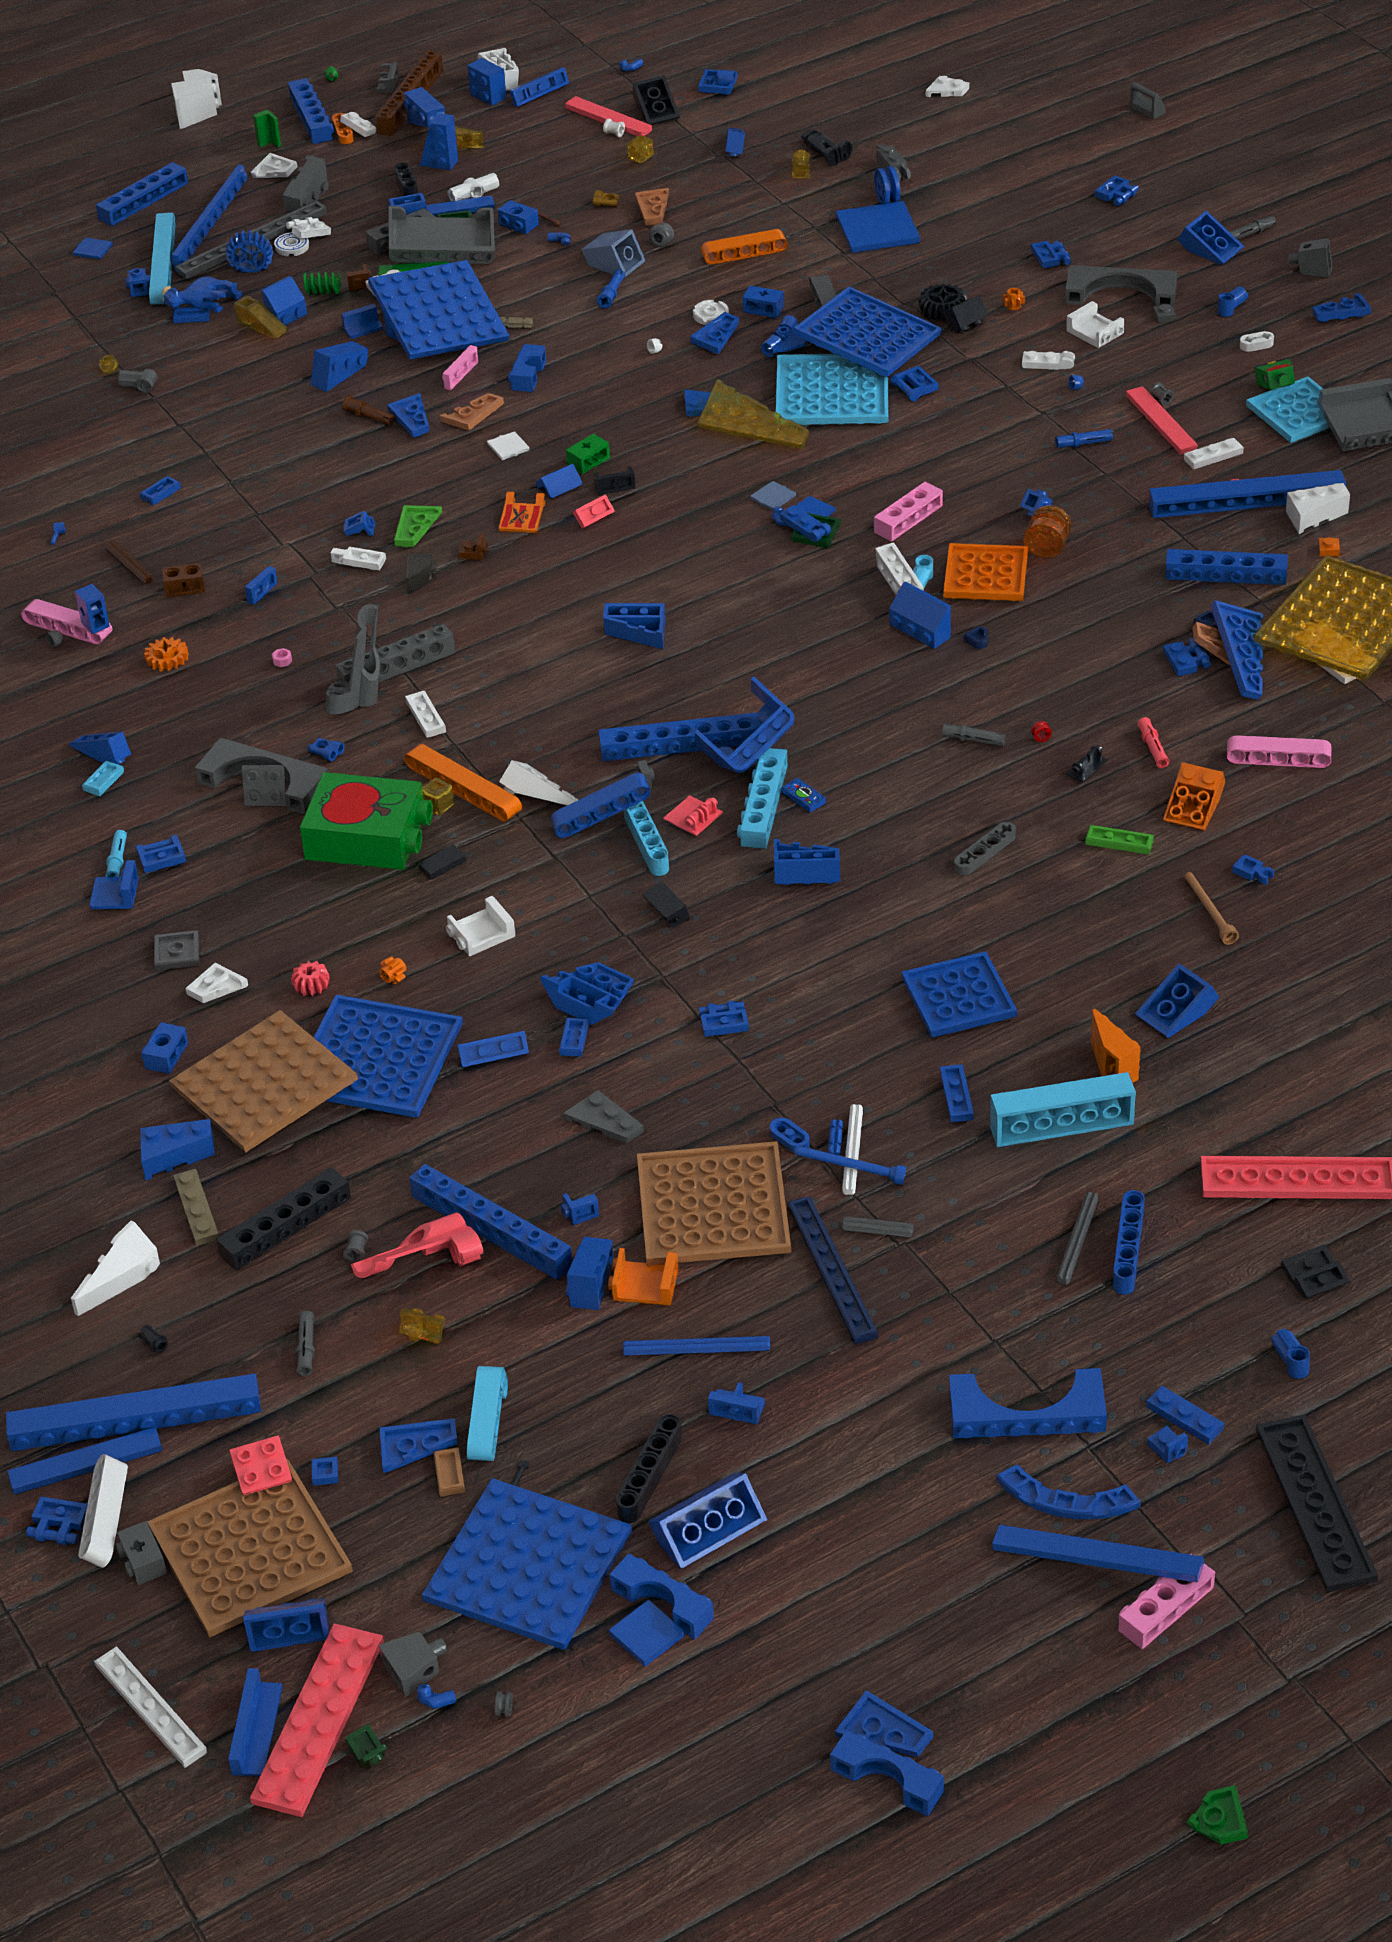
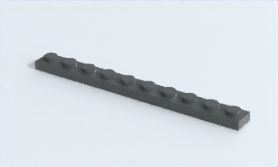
[175,200,327,279]

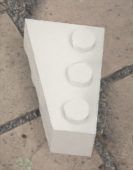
[478,48,519,92]
[1286,483,1350,534]

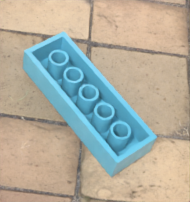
[990,1072,1136,1147]

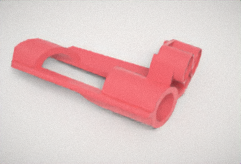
[351,1212,483,1278]

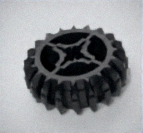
[919,283,968,321]

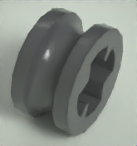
[495,1691,513,1717]

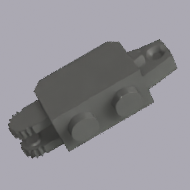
[876,144,911,181]

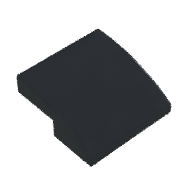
[1280,1244,1350,1299]

